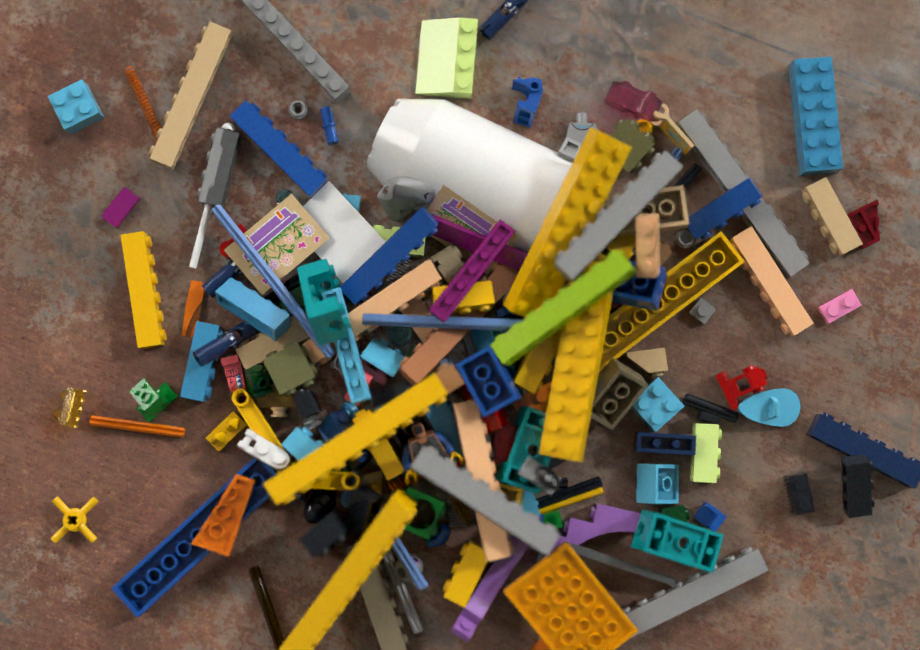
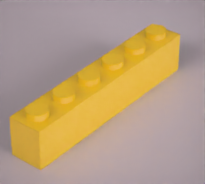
[121,231,167,349]

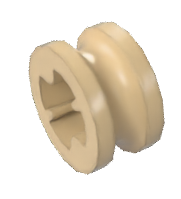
[271,407,288,417]

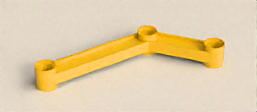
[232,389,362,491]

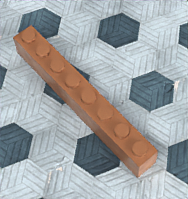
[398,263,518,386]

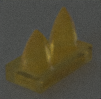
[52,387,86,428]
[362,470,385,495]

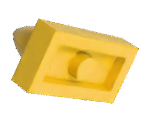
[206,411,247,452]

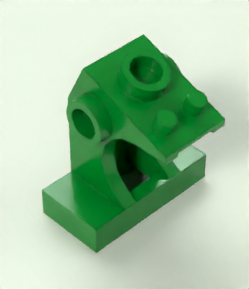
[129,378,179,422]

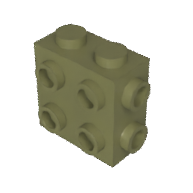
[608,119,656,173]
[263,342,318,397]

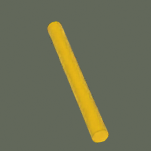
[539,487,604,514]

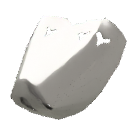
[376,176,434,220]

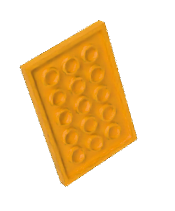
[503,541,639,650]

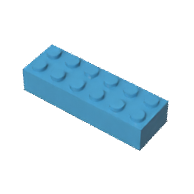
[788,57,843,176]

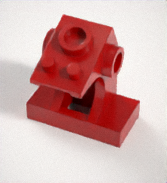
[715,365,768,411]

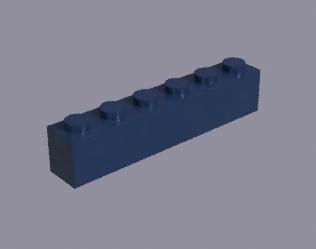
[806,412,920,489]

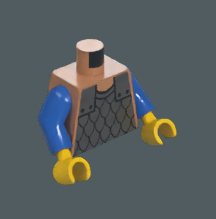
[401,423,463,485]

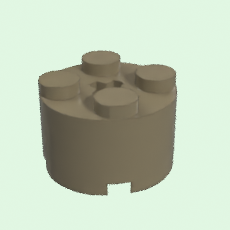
[431,245,466,285]

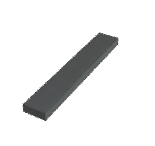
[563,541,676,586]

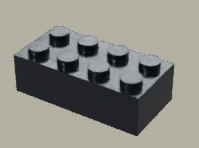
[298,510,350,558]

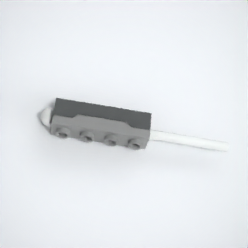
[189,123,242,269]

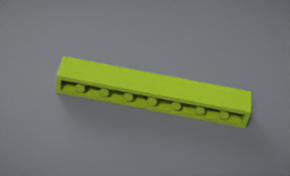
[490,249,637,366]

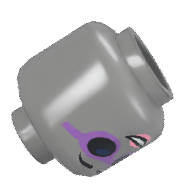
[395,553,424,582]

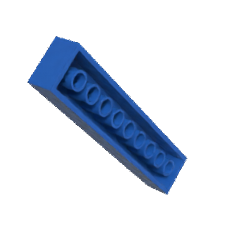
[111,457,278,618]

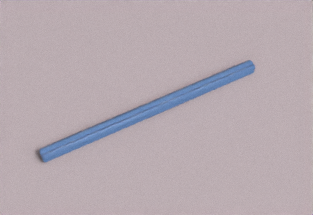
[211,205,336,358]
[362,313,557,333]
[318,426,428,591]

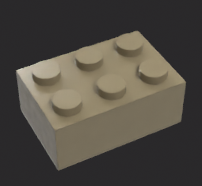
[591,357,649,430]

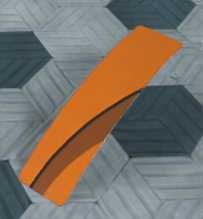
[182,280,205,337]

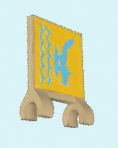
[649,104,695,156]

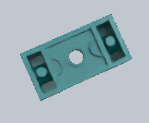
[297,258,351,346]
[495,406,551,494]
[631,509,724,573]

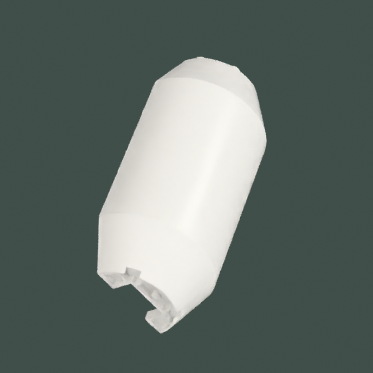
[367,99,603,253]

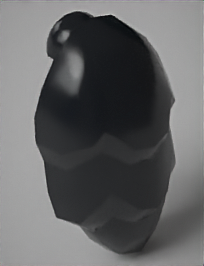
[303,490,336,524]

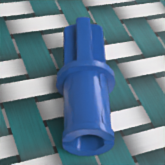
[320,106,339,145]

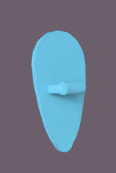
[738,388,801,427]

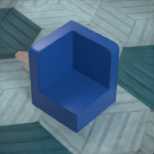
[694,502,727,532]

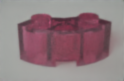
[604,80,662,122]

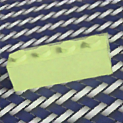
[415,18,478,99]

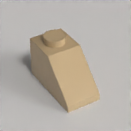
[624,348,668,377]

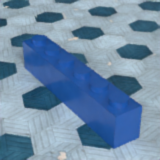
[230,100,327,198]
[339,206,439,305]

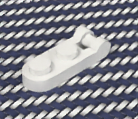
[237,429,290,471]

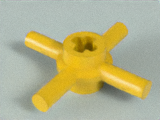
[51,496,99,543]

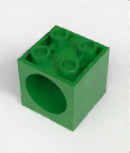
[403,486,447,539]

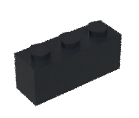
[841,454,874,518]

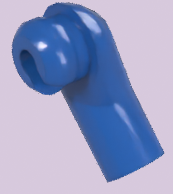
[426,524,451,548]

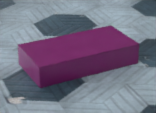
[101,187,140,229]

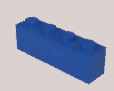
[687,177,763,240]

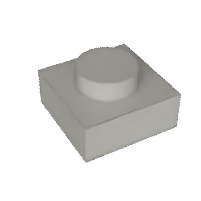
[558,137,582,162]
[689,298,716,325]

